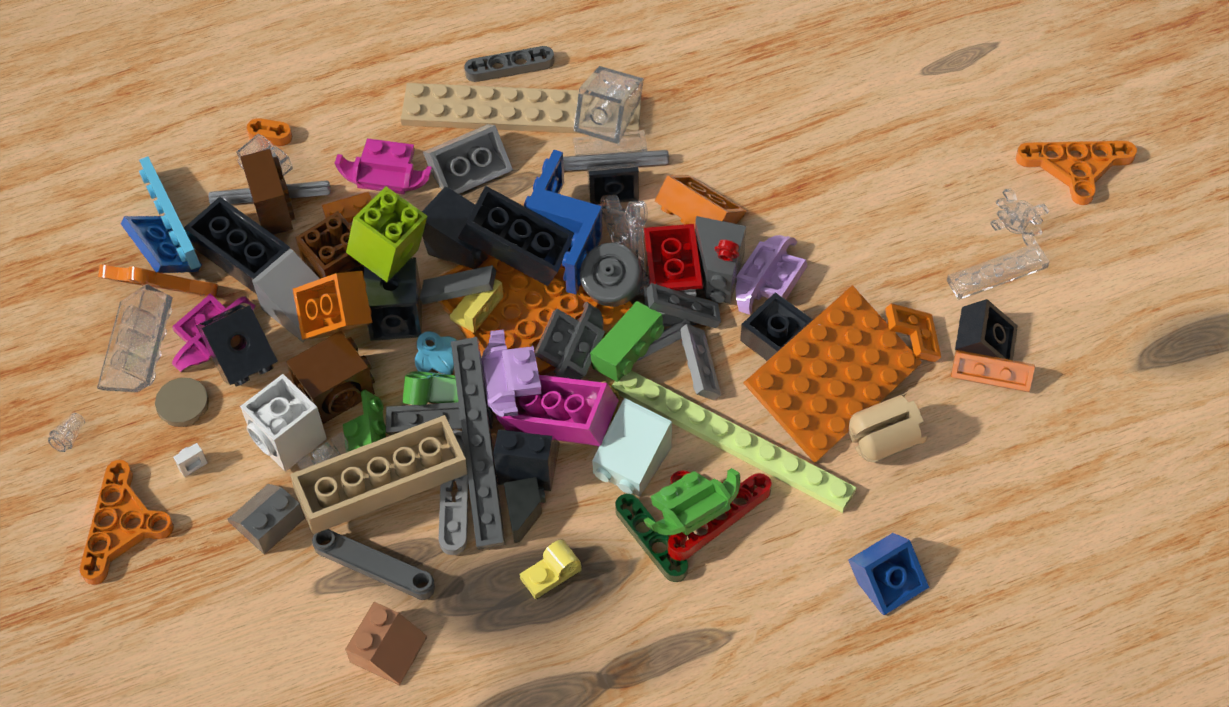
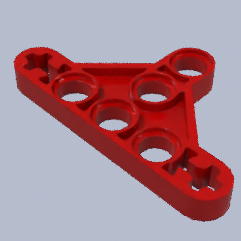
[668,470,772,561]

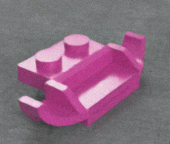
[334,138,432,194]
[172,294,256,372]

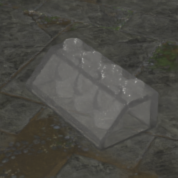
[97,284,173,392]

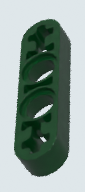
[615,494,688,582]

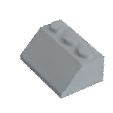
[423,124,513,194]

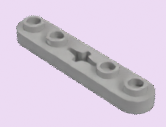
[439,430,469,555]

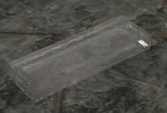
[573,130,647,156]

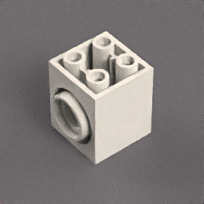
[240,374,327,472]

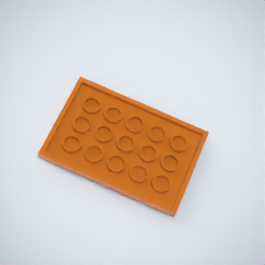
[743,285,922,463]

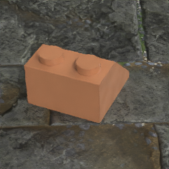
[345,602,427,686]

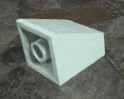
[592,398,672,497]

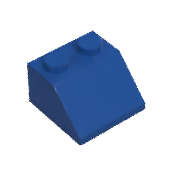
[848,533,929,615]

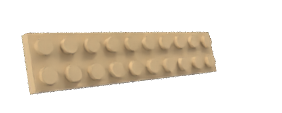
[401,83,641,136]

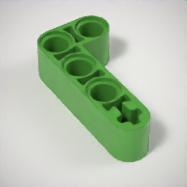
[403,371,487,405]

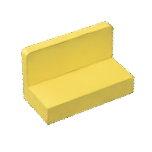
[450,279,503,333]

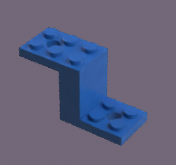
[524,150,603,295]

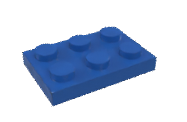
[121,216,202,273]

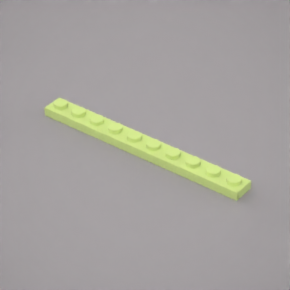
[612,370,856,513]

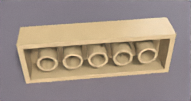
[290,415,467,534]

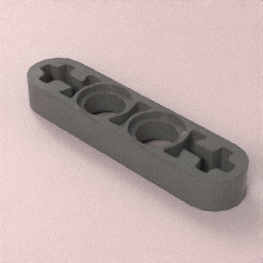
[464,46,554,82]

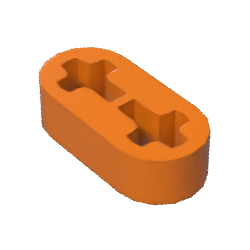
[246,118,293,146]

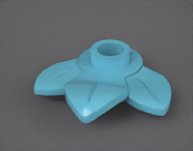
[415,331,457,375]

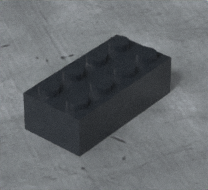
[458,186,574,286]
[184,197,291,294]

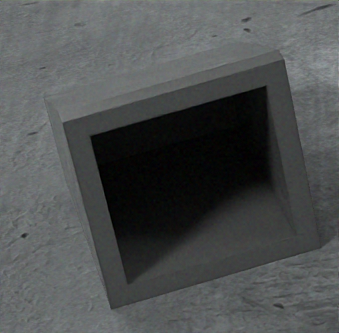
[695,216,746,304]

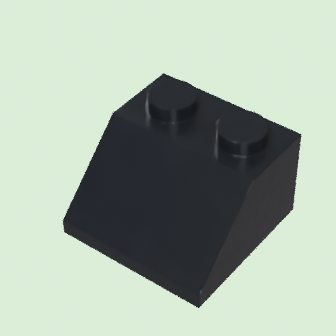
[587,163,639,205]
[740,292,813,361]
[955,299,1018,360]

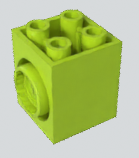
[346,186,428,282]

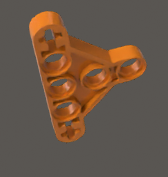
[1016,141,1137,205]
[98,265,218,297]
[80,460,174,585]

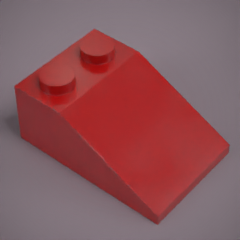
[644,224,703,291]

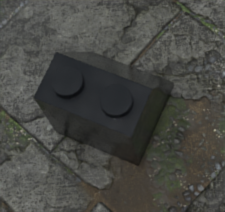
[422,187,489,269]
[493,429,560,491]

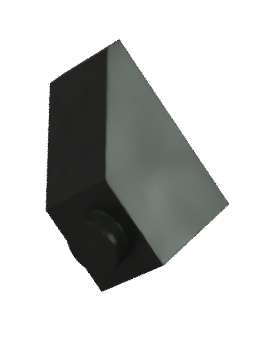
[504,477,546,543]

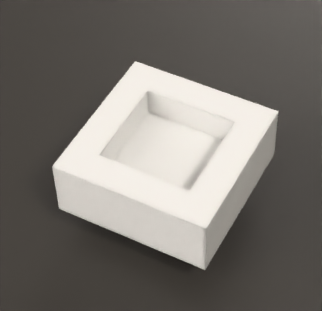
[173,443,207,477]

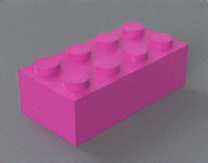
[496,375,619,446]

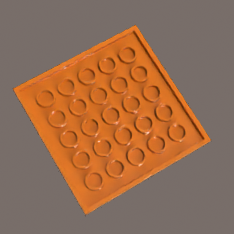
[438,248,633,375]

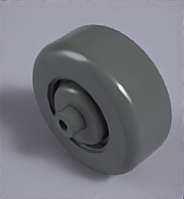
[580,243,643,307]

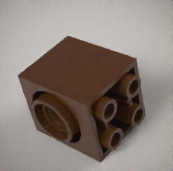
[295,211,365,279]
[286,331,375,425]

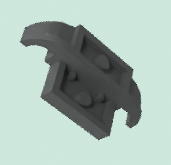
[535,302,605,380]

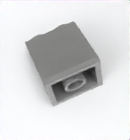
[252,249,319,342]

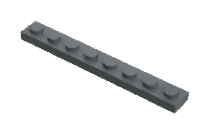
[451,337,505,549]

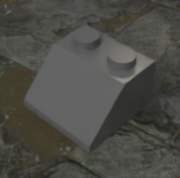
[227,484,305,555]

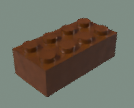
[240,149,296,235]

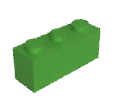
[590,301,664,382]

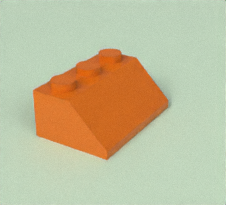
[655,175,746,226]

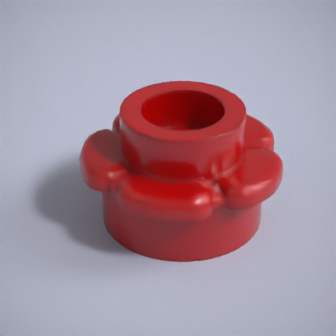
[714,240,739,262]

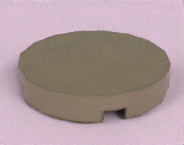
[155,378,209,427]

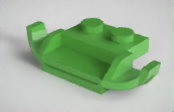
[644,468,740,535]

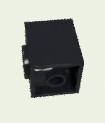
[364,257,422,341]
[196,303,278,387]

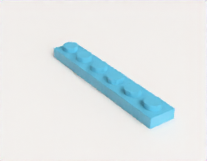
[139,156,201,270]

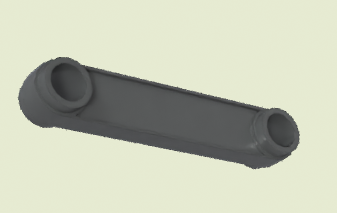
[312,529,435,600]

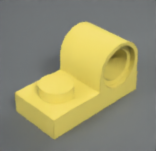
[520,539,582,599]

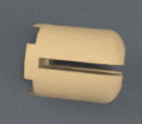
[849,393,927,462]

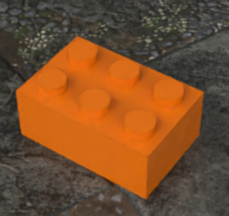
[293,271,372,340]

